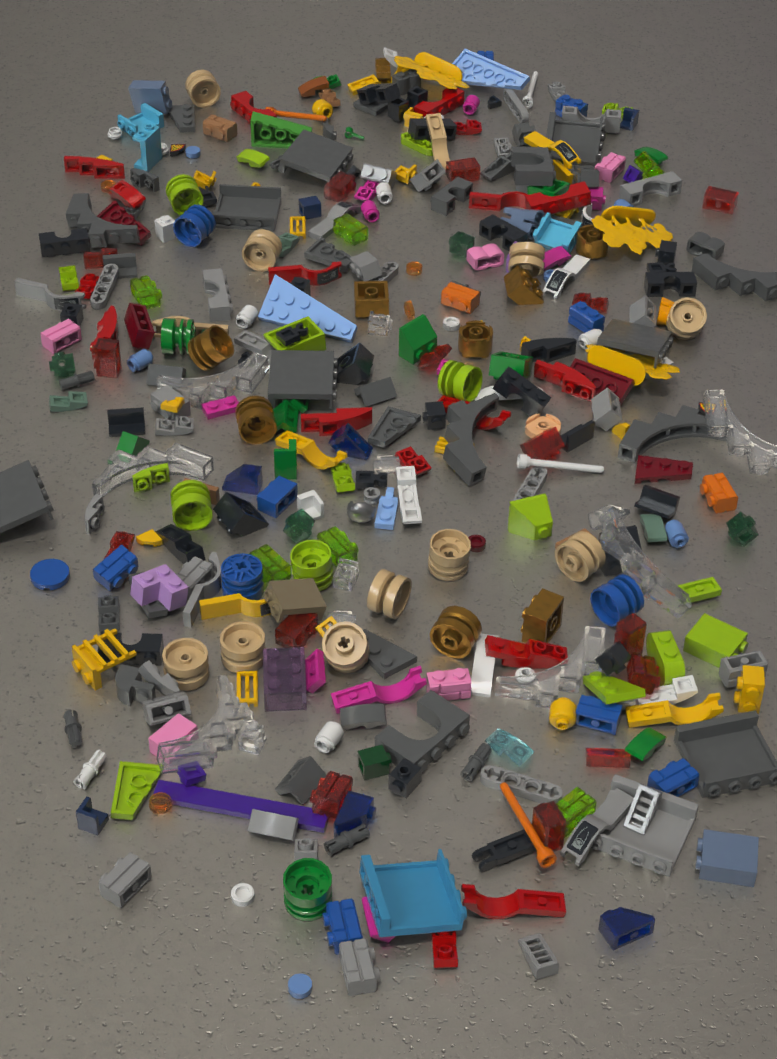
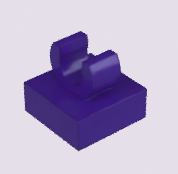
[622,165,643,183]
[176,760,207,786]

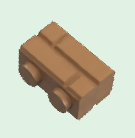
[203,114,238,142]

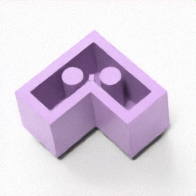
[130,564,189,611]

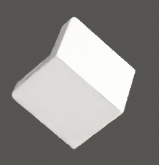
[297,490,324,523]

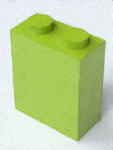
[683,613,749,668]

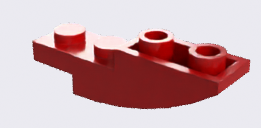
[108,180,146,208]
[90,305,118,360]
[534,360,596,402]
[301,407,372,436]
[485,635,568,669]

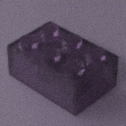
[263,647,307,712]

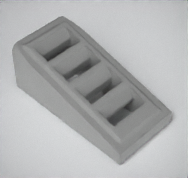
[623,784,663,834]
[518,933,559,980]

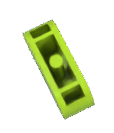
[646,630,685,686]

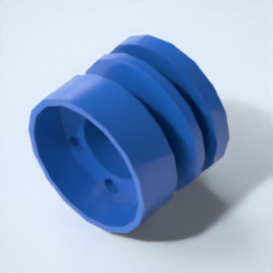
[173,205,216,247]
[221,553,264,600]
[590,574,644,627]

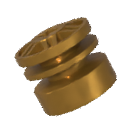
[188,325,234,371]
[235,396,277,444]

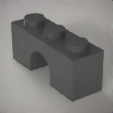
[571,165,599,187]
[430,177,473,216]

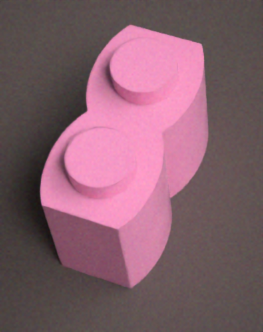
[466,244,504,271]

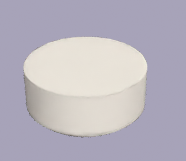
[443,317,460,331]
[231,883,255,907]

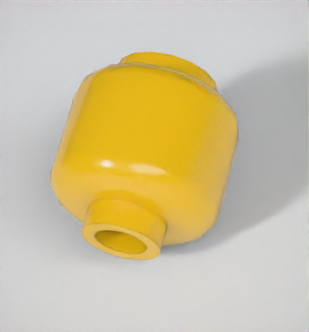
[312,99,333,119]
[549,697,577,730]

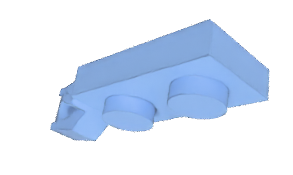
[375,487,398,530]

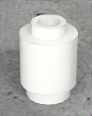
[376,182,393,204]
[236,305,259,329]
[578,329,602,350]
[314,721,344,753]

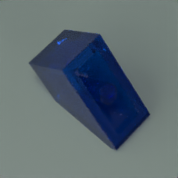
[328,423,373,460]
[222,464,263,495]
[334,791,377,838]
[598,907,656,951]

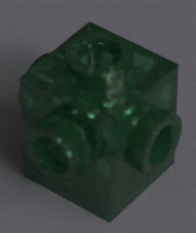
[449,231,475,258]
[49,352,76,378]
[283,509,315,543]
[726,511,759,546]

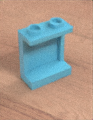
[117,103,164,137]
[132,124,162,172]
[533,212,582,254]

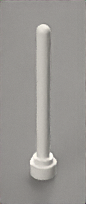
[522,71,538,109]
[517,454,605,473]

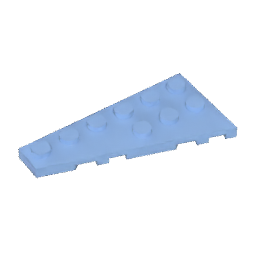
[452,49,530,90]
[258,274,358,343]

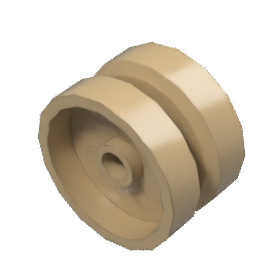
[185,70,221,108]
[242,229,282,272]
[508,242,545,277]
[666,297,707,341]
[555,531,606,582]
[367,569,412,619]
[220,622,266,673]
[322,622,370,674]
[162,638,210,691]

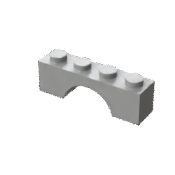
[561,106,621,134]
[619,171,682,206]
[202,268,233,322]

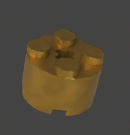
[576,224,608,260]
[458,320,493,358]

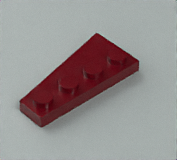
[97,200,152,245]
[570,358,635,407]

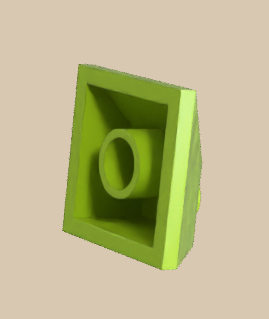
[508,493,553,540]

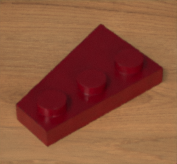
[634,455,693,484]

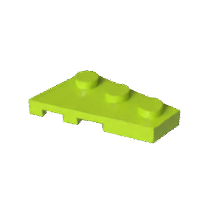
[583,671,646,705]
[111,761,164,820]

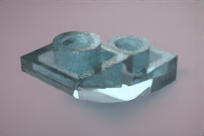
[485,728,534,767]

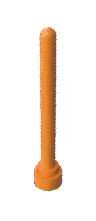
[265,107,327,121]
[500,782,557,868]

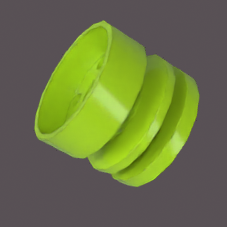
[166,174,204,215]
[437,360,483,402]
[170,480,213,531]
[290,540,334,591]

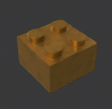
[354,281,389,318]
[521,588,564,643]

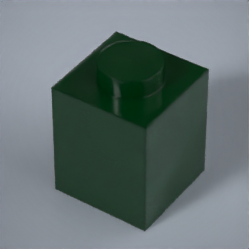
[358,745,392,781]

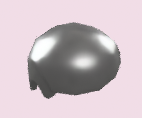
[347,501,376,523]

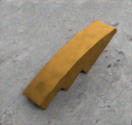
[375,58,391,78]

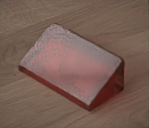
[585,748,631,768]

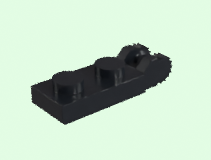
[471,829,536,872]

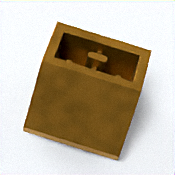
[504,265,544,305]

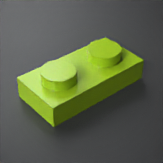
[677,577,722,604]

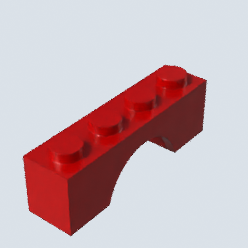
[414,88,465,118]
[230,91,277,123]
[525,181,591,215]

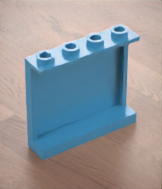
[359,849,467,937]

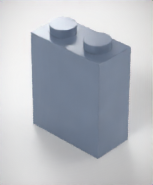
[128,80,172,114]
[695,829,759,887]

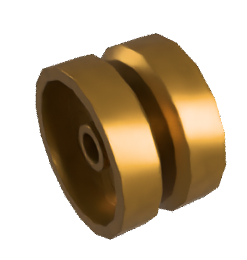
[430,606,482,659]

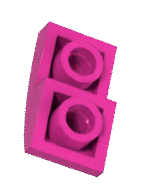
[354,180,380,201]
[543,246,571,271]

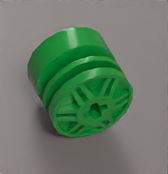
[161,318,196,355]
[283,858,332,921]

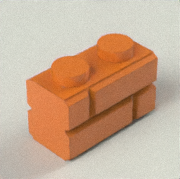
[441,282,480,314]
[700,473,738,514]

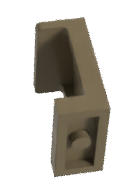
[264,578,327,623]

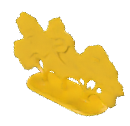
[394,52,469,90]
[591,206,673,255]
[585,344,680,386]

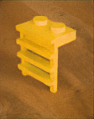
[71,628,137,691]

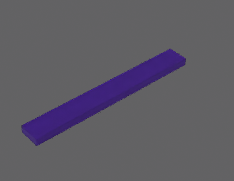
[152,780,330,833]

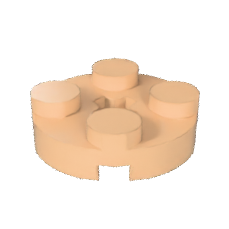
[525,414,561,444]

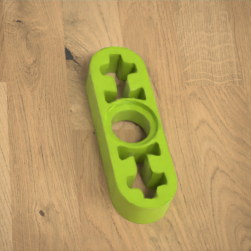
[401,132,433,156]

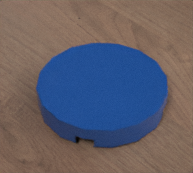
[30,559,70,590]

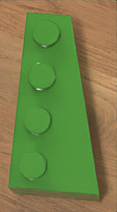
[250,111,312,149]

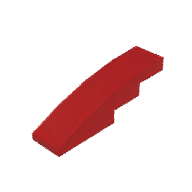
[64,156,125,179]

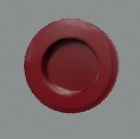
[468,535,486,553]

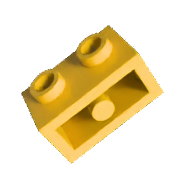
[734,665,765,714]

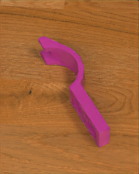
[331,666,427,714]

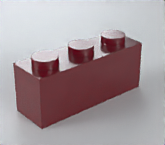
[124,303,155,350]

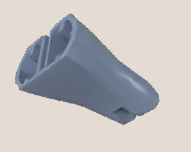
[500,207,545,241]

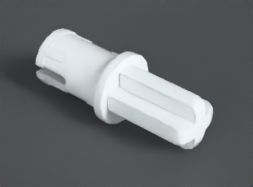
[74,750,107,789]

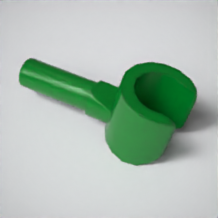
[345,127,365,140]

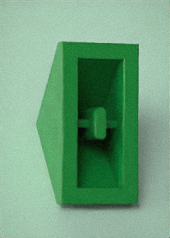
[114,431,150,464]

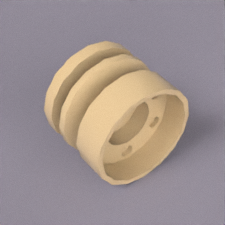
[428,529,471,581]

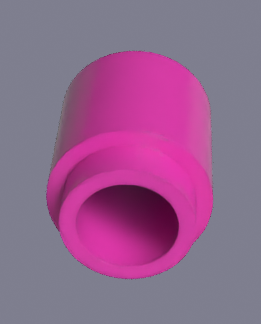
[463,95,480,115]
[361,200,380,223]

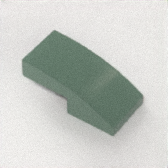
[278,232,300,257]
[49,391,88,412]
[640,514,667,542]

